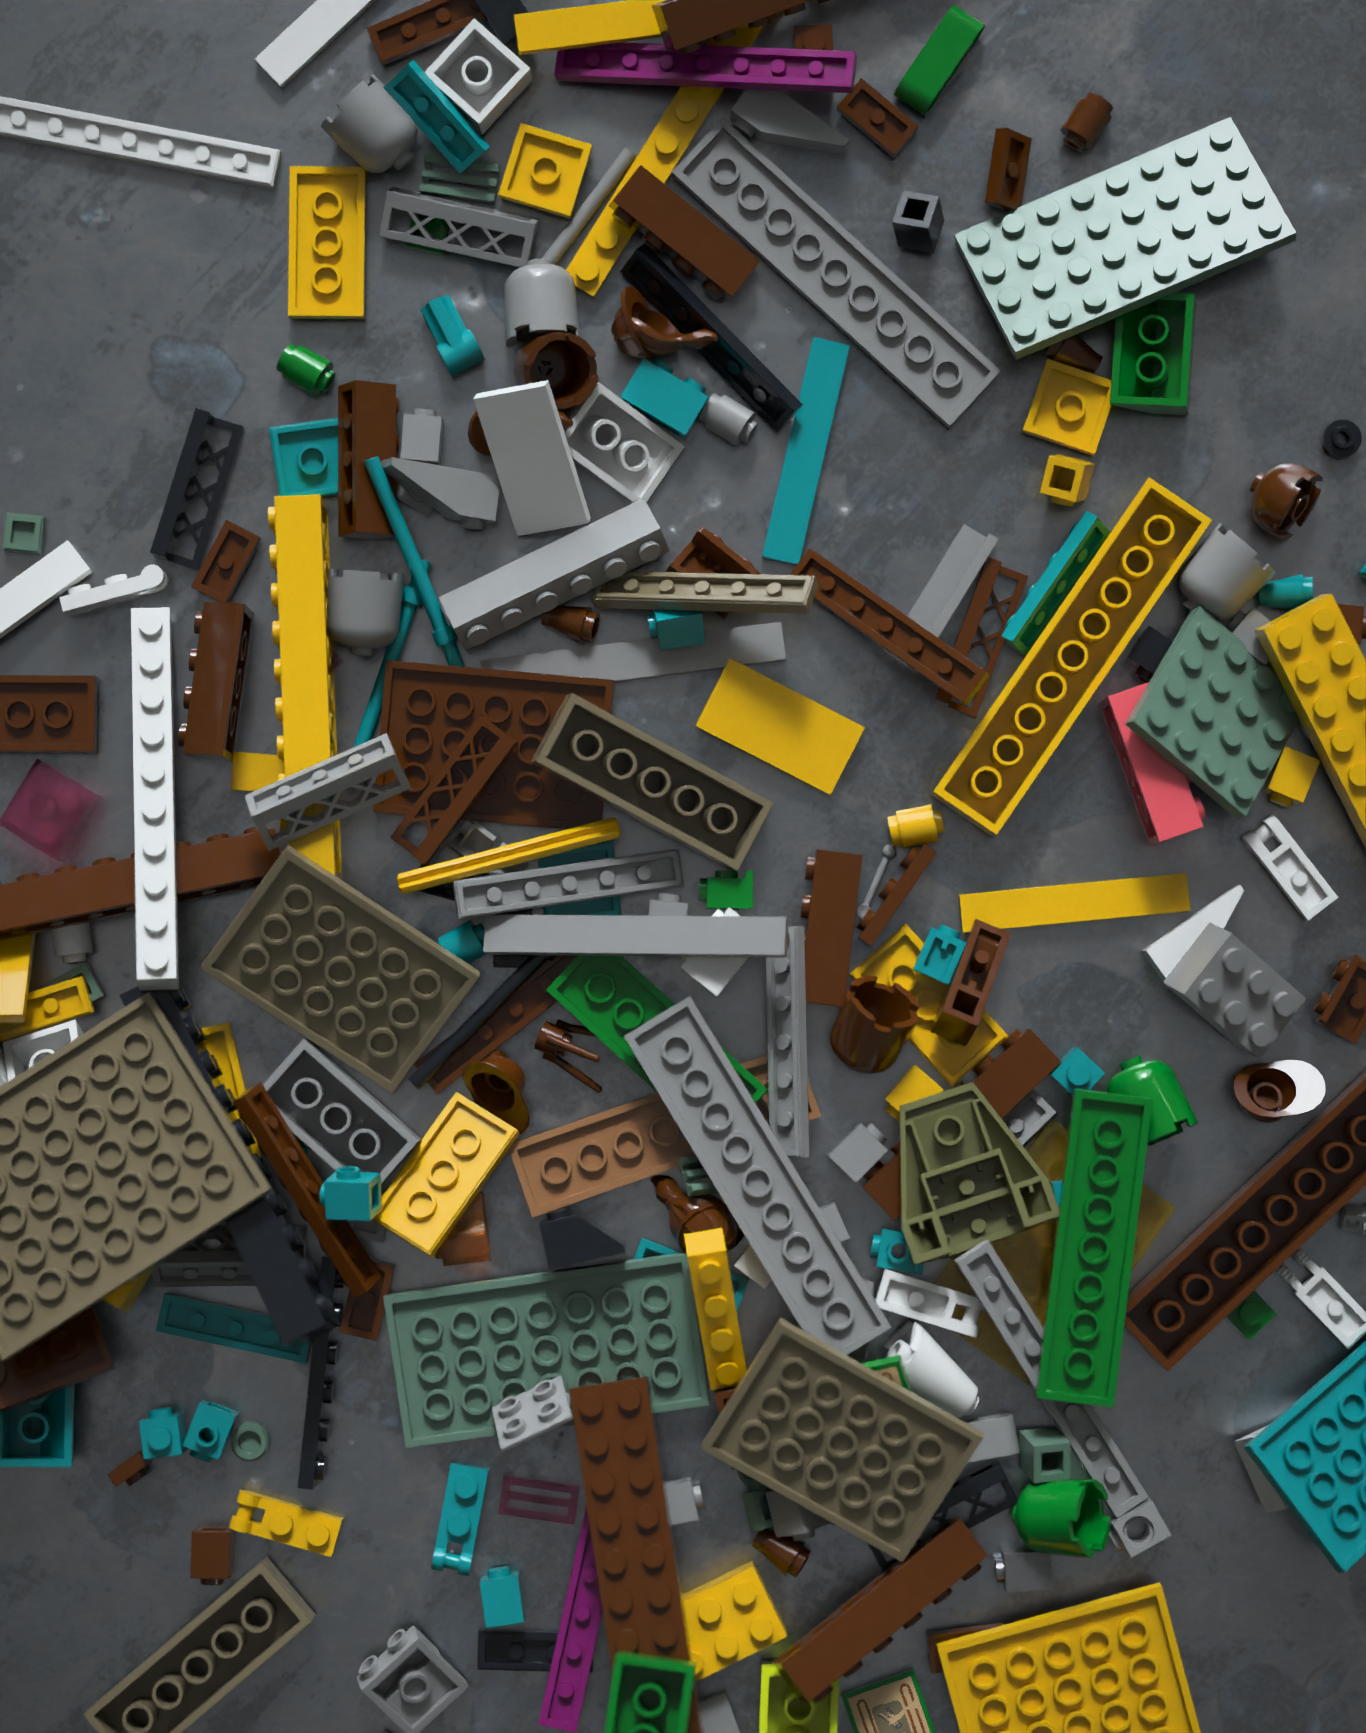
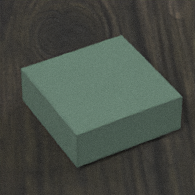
[2,512,46,555]

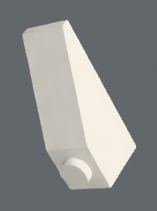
[1141,884,1244,989]

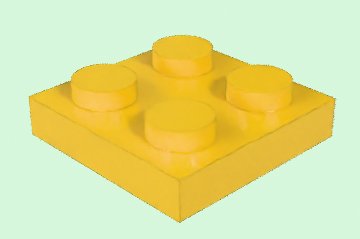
[498,123,593,219]
[1022,359,1111,456]

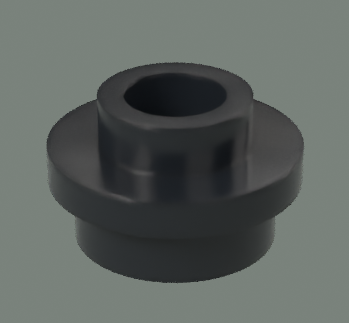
[1323,419,1362,458]

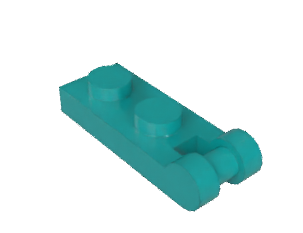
[431,1462,489,1576]

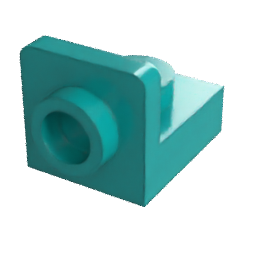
[912,924,966,985]

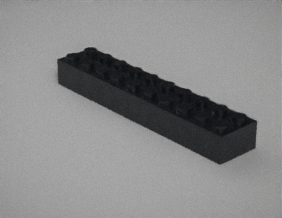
[119,986,337,1349]

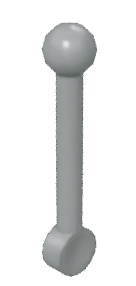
[856,845,897,918]

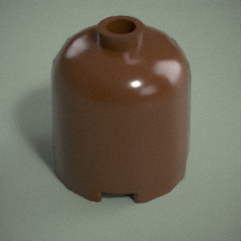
[513,332,598,409]
[829,976,919,1074]

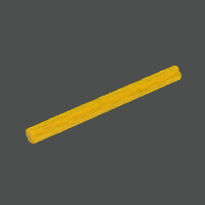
[397,817,621,894]

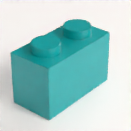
[620,358,709,442]

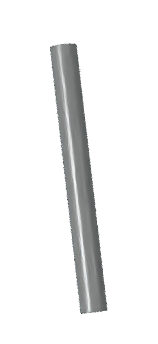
[542,148,636,265]

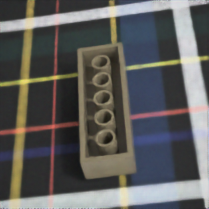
[531,693,773,871]
[83,1556,316,1733]

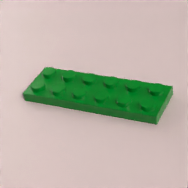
[546,956,768,1103]

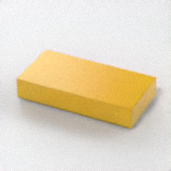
[230,752,285,792]

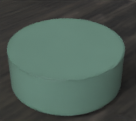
[231,1422,270,1461]

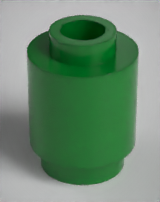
[276,344,336,396]

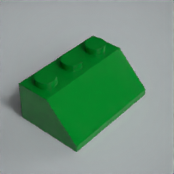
[1110,292,1196,415]

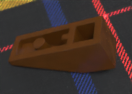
[930,919,1011,1047]

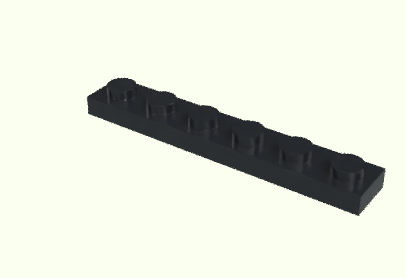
[620,243,803,433]
[298,1255,344,1490]

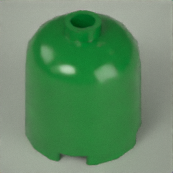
[1106,1056,1198,1146]
[1012,1479,1111,1558]

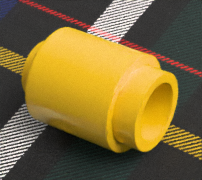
[887,804,945,848]

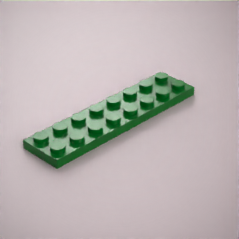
[1035,1088,1153,1407]

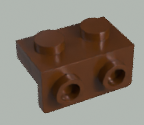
[666,527,760,619]
[1313,954,1366,1044]

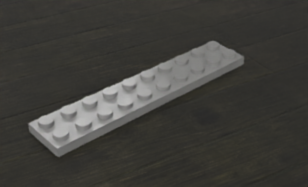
[672,117,1001,428]
[624,996,892,1355]

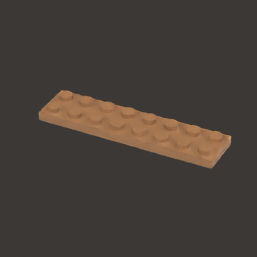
[509,1055,821,1218]

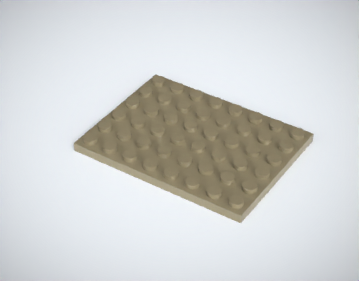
[0,992,273,1361]

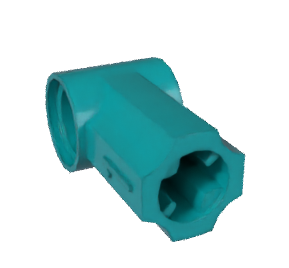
[420,294,485,376]

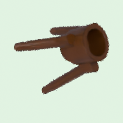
[534,1019,602,1093]

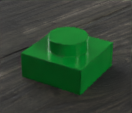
[1226,1290,1277,1341]

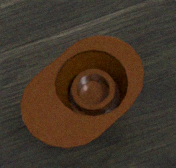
[462,1050,530,1134]
[1234,1060,1325,1123]

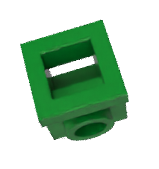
[699,870,753,910]

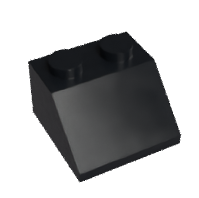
[539,1207,626,1269]

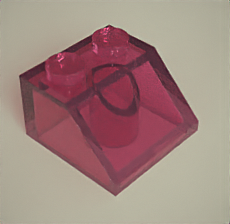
[0,758,103,862]

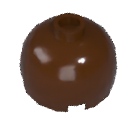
[1250,463,1323,541]

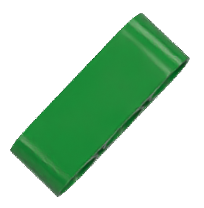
[894,5,985,116]

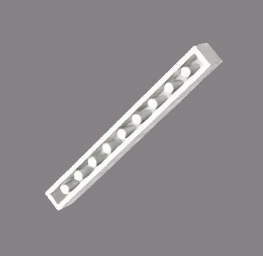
[131,607,179,991]

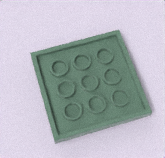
[1125,606,1299,819]

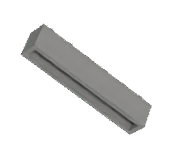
[439,498,670,651]

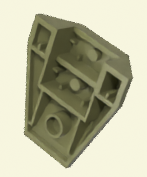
[899,1082,1059,1265]

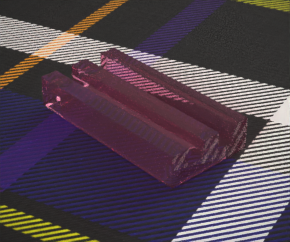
[498,1474,580,1525]

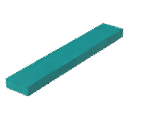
[762,337,850,566]

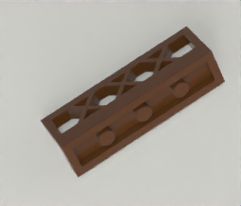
[933,557,1028,718]
[390,715,518,865]

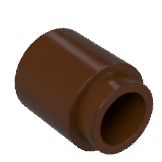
[1060,92,1113,152]

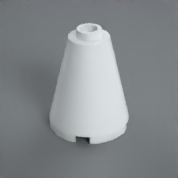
[876,1321,979,1418]

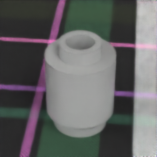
[699,393,758,446]

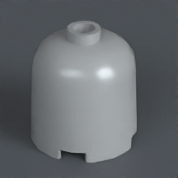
[321,75,418,173]
[504,258,580,348]
[1178,523,1276,621]
[327,568,404,656]

